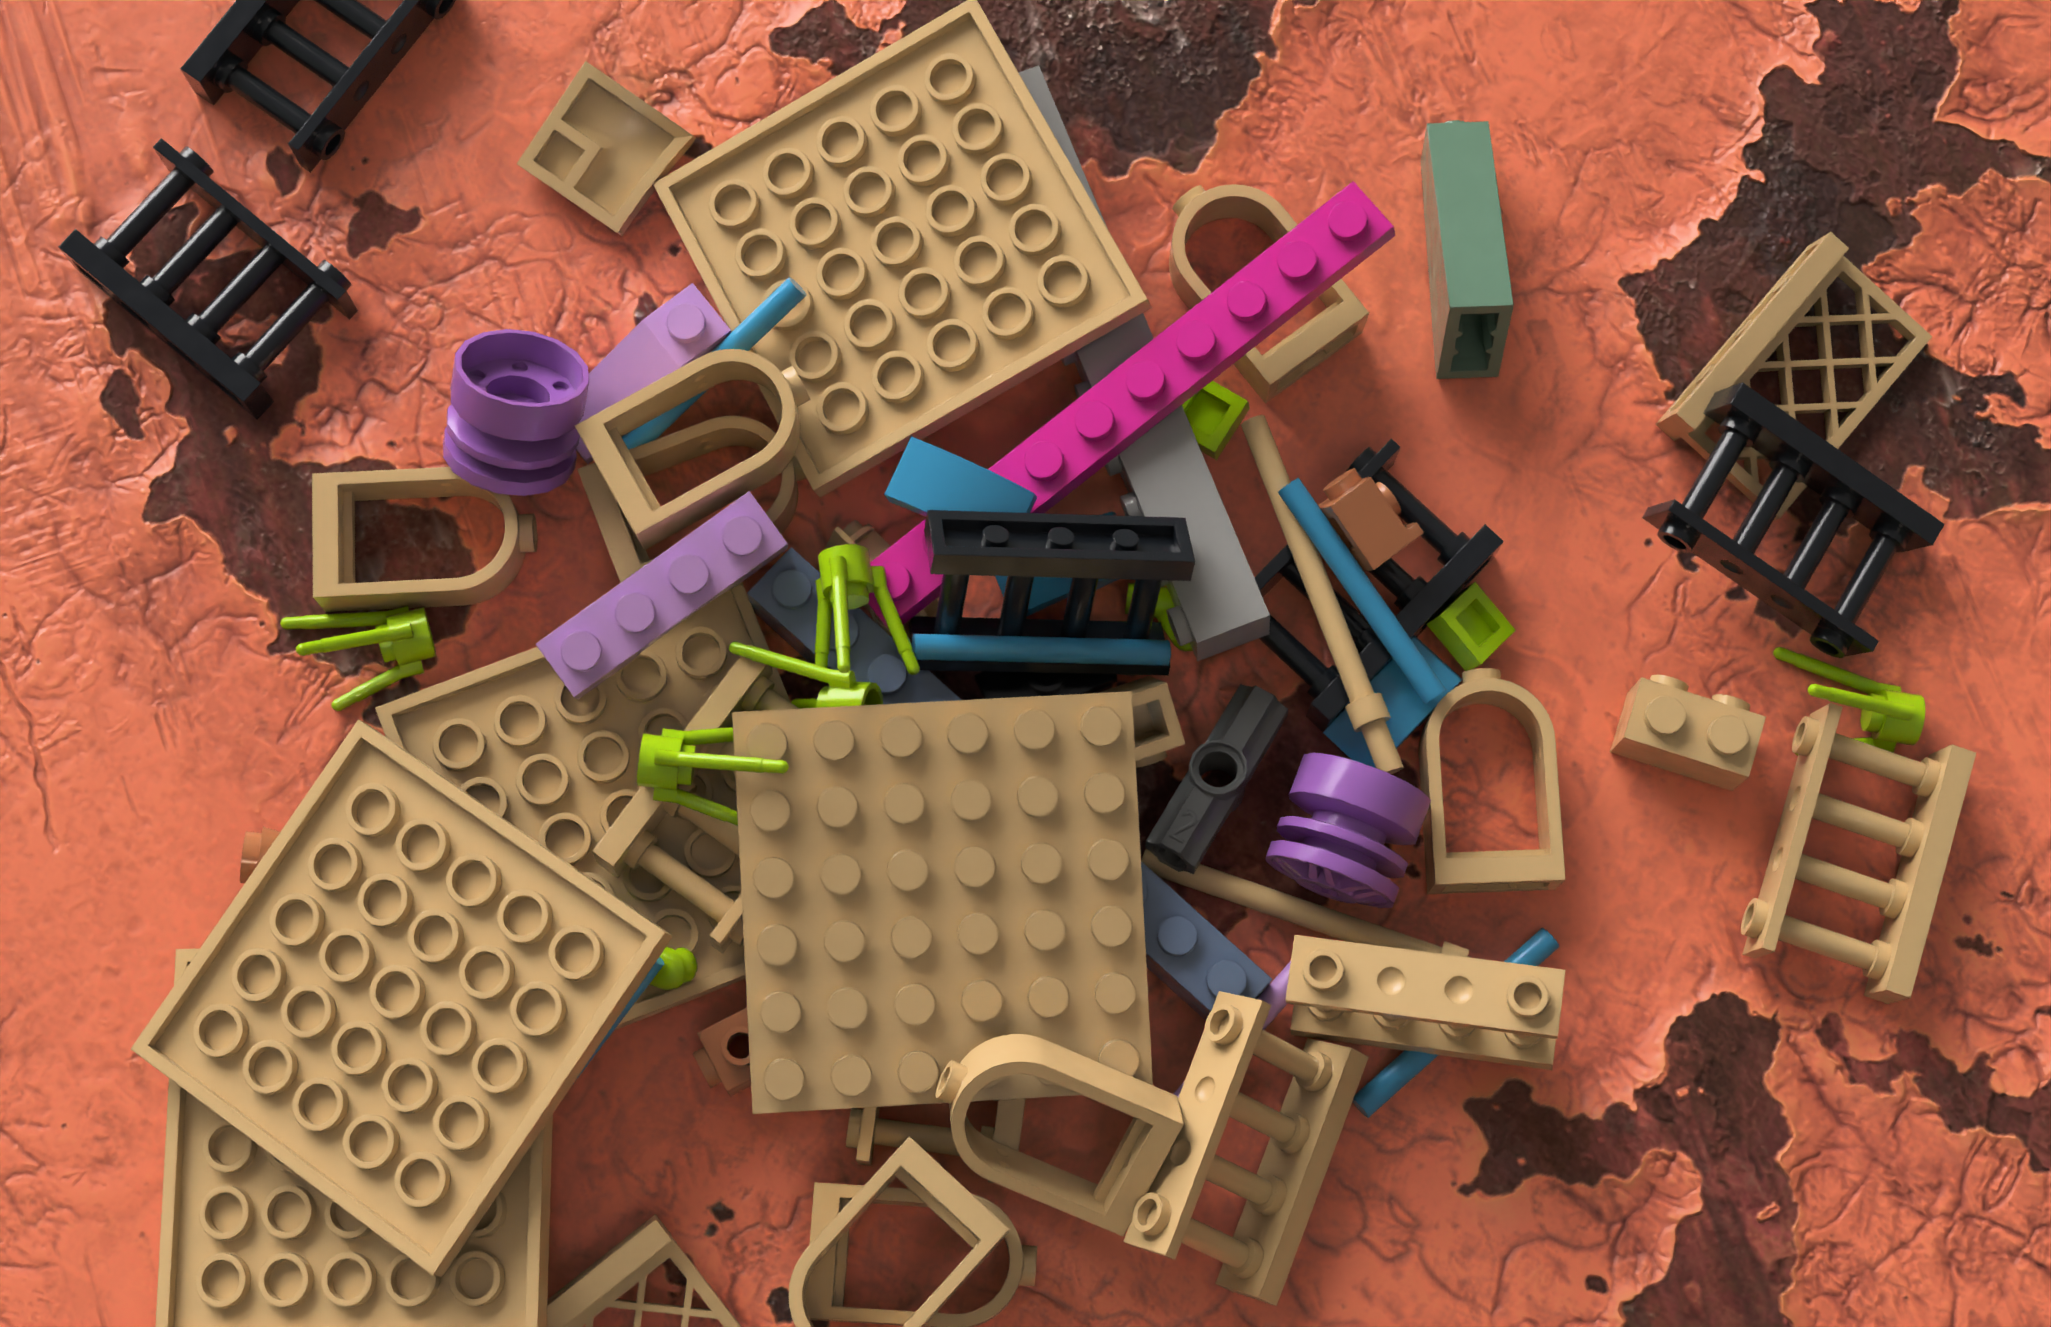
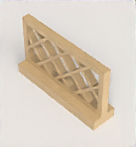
[1656,232,1933,521]
[547,1214,742,1327]

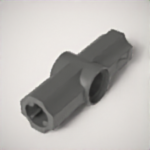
[1145,684,1288,874]

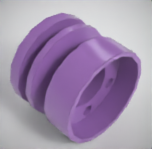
[443,329,589,496]
[1266,753,1431,908]

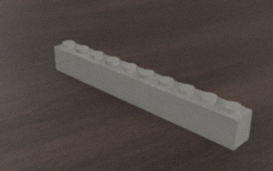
[1019,65,1270,662]

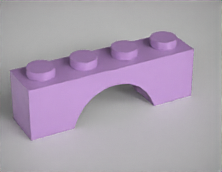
[536,491,788,699]

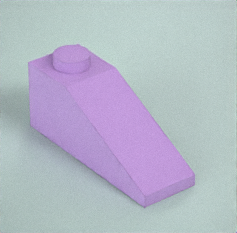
[576,283,731,464]

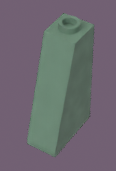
[1421,120,1514,379]

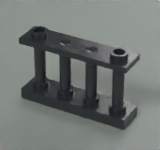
[180,0,456,173]
[58,138,358,420]
[1642,382,1944,658]
[1255,439,1504,732]
[909,510,1195,676]

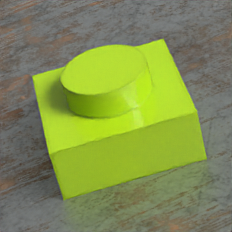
[1182,380,1250,460]
[1426,582,1516,671]

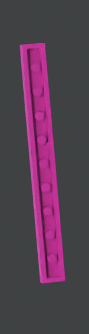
[868,181,1395,630]

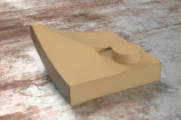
[517,61,696,236]

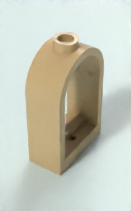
[1169,184,1369,404]
[575,349,811,550]
[577,416,806,583]
[312,467,537,612]
[1418,668,1566,894]
[936,1034,1184,1236]
[788,1136,1009,1327]
[806,1182,1037,1327]

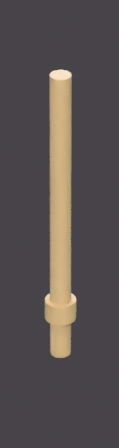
[1241,415,1404,774]
[1142,849,1472,958]

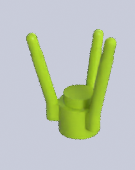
[815,544,920,675]
[280,606,437,711]
[729,641,883,709]
[1773,647,1925,756]
[637,727,789,826]

